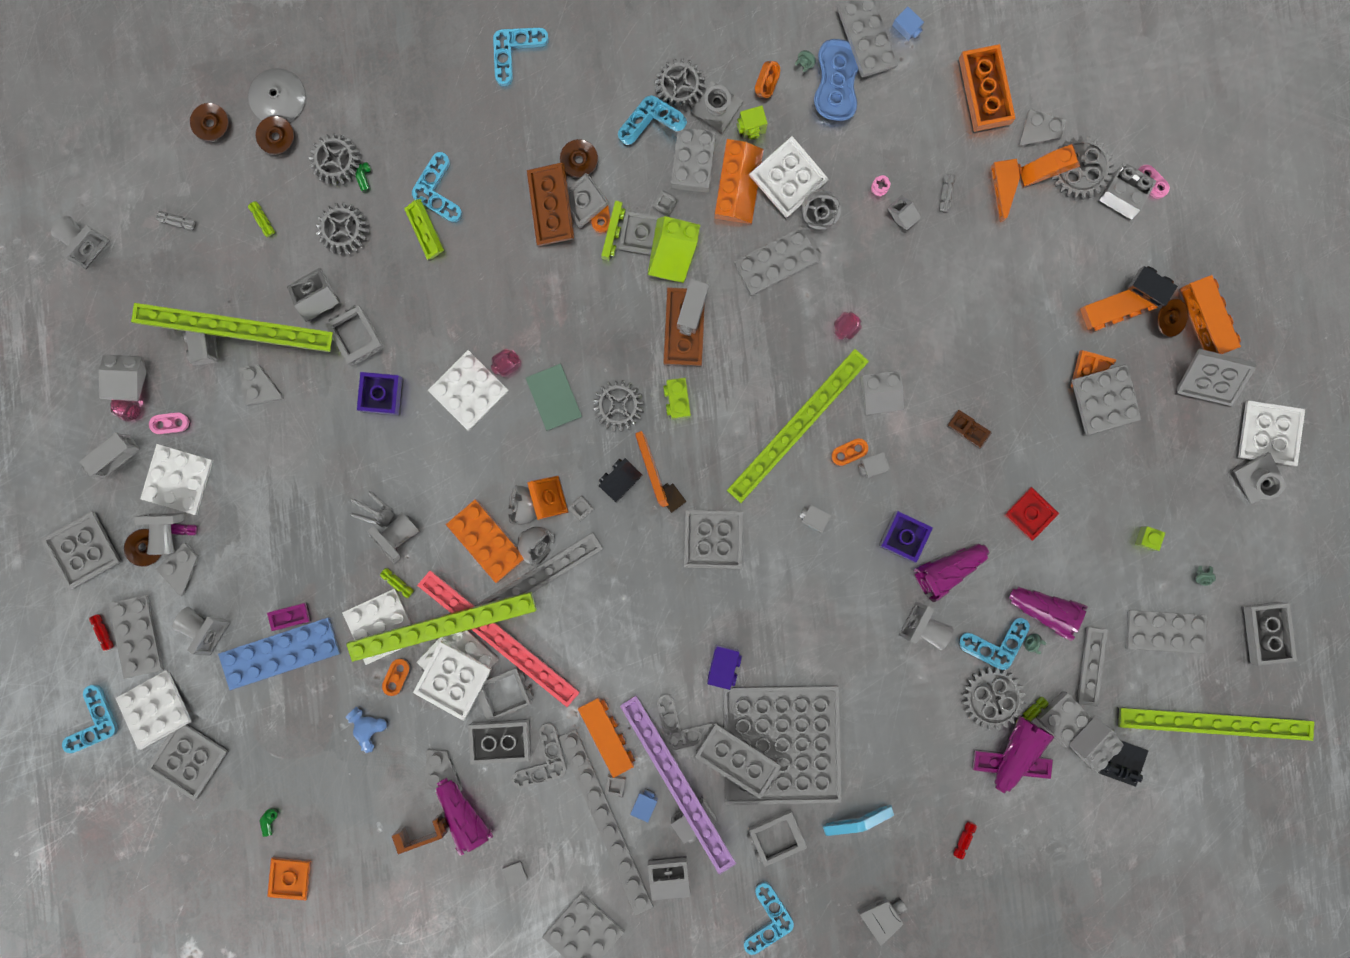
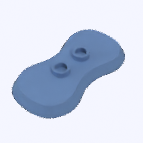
[814,39,859,121]

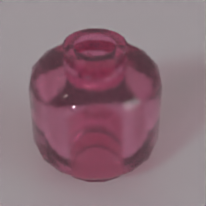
[834,311,862,340]
[491,349,520,377]
[110,400,141,422]

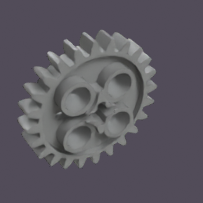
[1052,136,1114,199]
[962,667,1026,730]

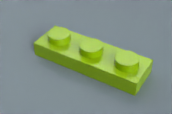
[404,199,444,260]
[601,201,626,261]

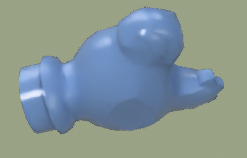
[345,707,387,753]

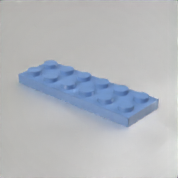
[218,617,341,690]

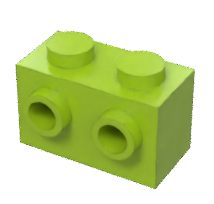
[736,105,768,140]
[663,378,691,420]

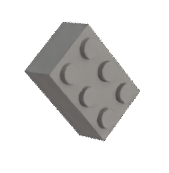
[671,128,716,193]
[1243,602,1297,666]
[468,720,531,765]

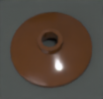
[190,103,228,141]
[255,116,294,154]
[560,139,598,178]
[1158,299,1188,337]
[124,529,161,567]

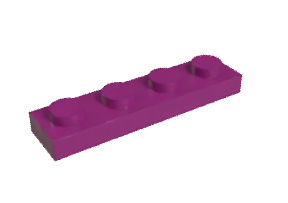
[973,750,1053,779]

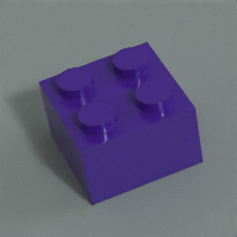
[357,372,402,415]
[879,511,933,563]
[707,644,742,690]

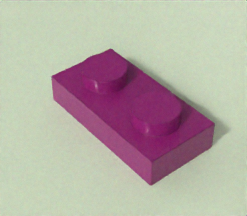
[267,603,310,631]

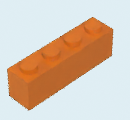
[1080,290,1158,331]
[578,697,636,778]

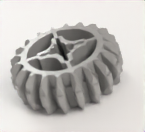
[654,58,706,111]
[309,133,361,185]
[316,202,368,254]
[593,380,644,431]

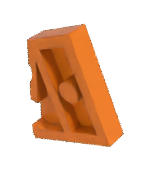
[1070,350,1116,388]

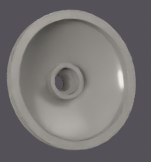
[248,68,306,123]

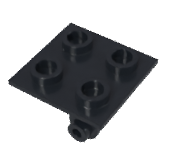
[1099,740,1149,787]

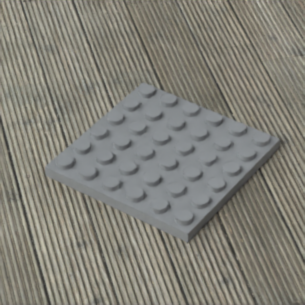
[723,686,841,805]

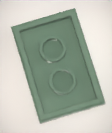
[526,364,582,431]

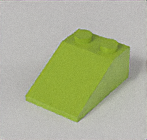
[647,216,700,283]

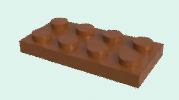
[527,163,574,246]
[664,288,705,366]

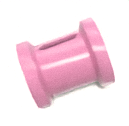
[871,175,891,196]

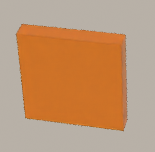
[527,476,568,520]
[267,857,311,901]

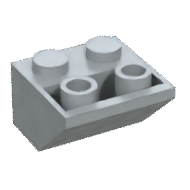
[1099,162,1156,220]
[648,857,690,900]

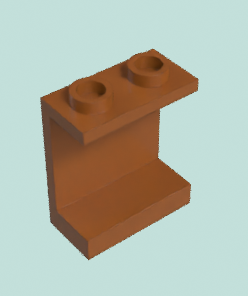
[392,814,449,854]

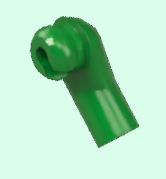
[355,162,371,191]
[259,809,277,837]

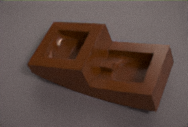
[948,410,992,449]

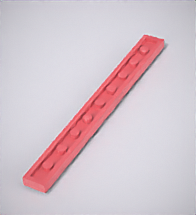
[417,570,580,707]

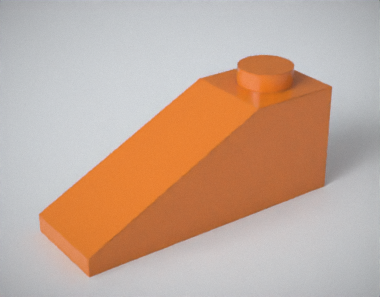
[1021,144,1080,187]
[991,159,1022,222]

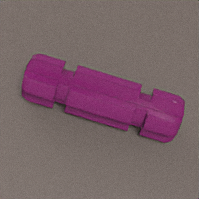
[171,524,197,535]

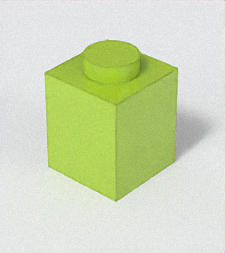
[1135,526,1165,551]

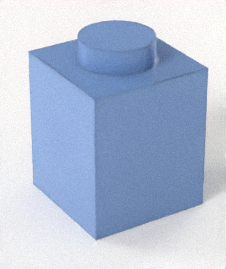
[892,7,924,41]
[630,790,658,823]

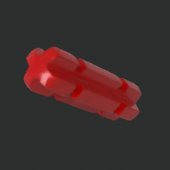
[89,614,114,651]
[953,822,977,860]

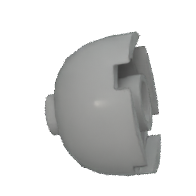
[802,190,841,229]
[508,485,536,524]
[518,527,554,566]

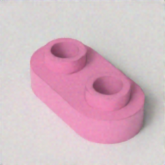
[1138,165,1170,199]
[149,413,189,435]

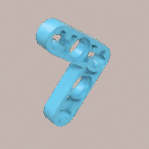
[493,28,549,86]
[618,95,687,145]
[412,152,462,223]
[959,618,1030,670]
[62,685,118,754]
[823,805,894,836]
[744,881,794,955]

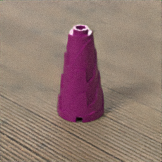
[914,543,990,602]
[1009,587,1088,641]
[994,716,1055,793]
[435,778,493,856]

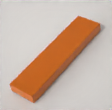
[635,431,669,507]

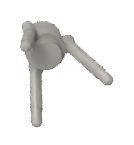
[351,491,395,527]

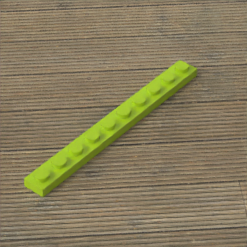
[131,303,333,352]
[727,349,869,503]
[346,591,537,662]
[1118,707,1314,741]

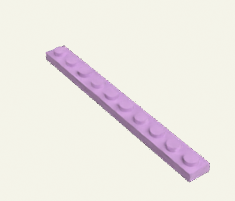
[620,696,736,874]

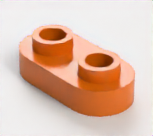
[755,61,780,98]
[591,196,610,233]
[831,438,868,466]
[382,659,410,696]

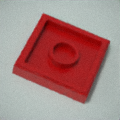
[1004,487,1059,541]

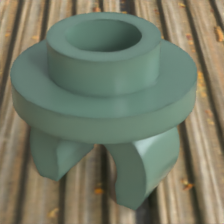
[795,50,816,72]
[1196,566,1216,586]
[1025,633,1046,654]

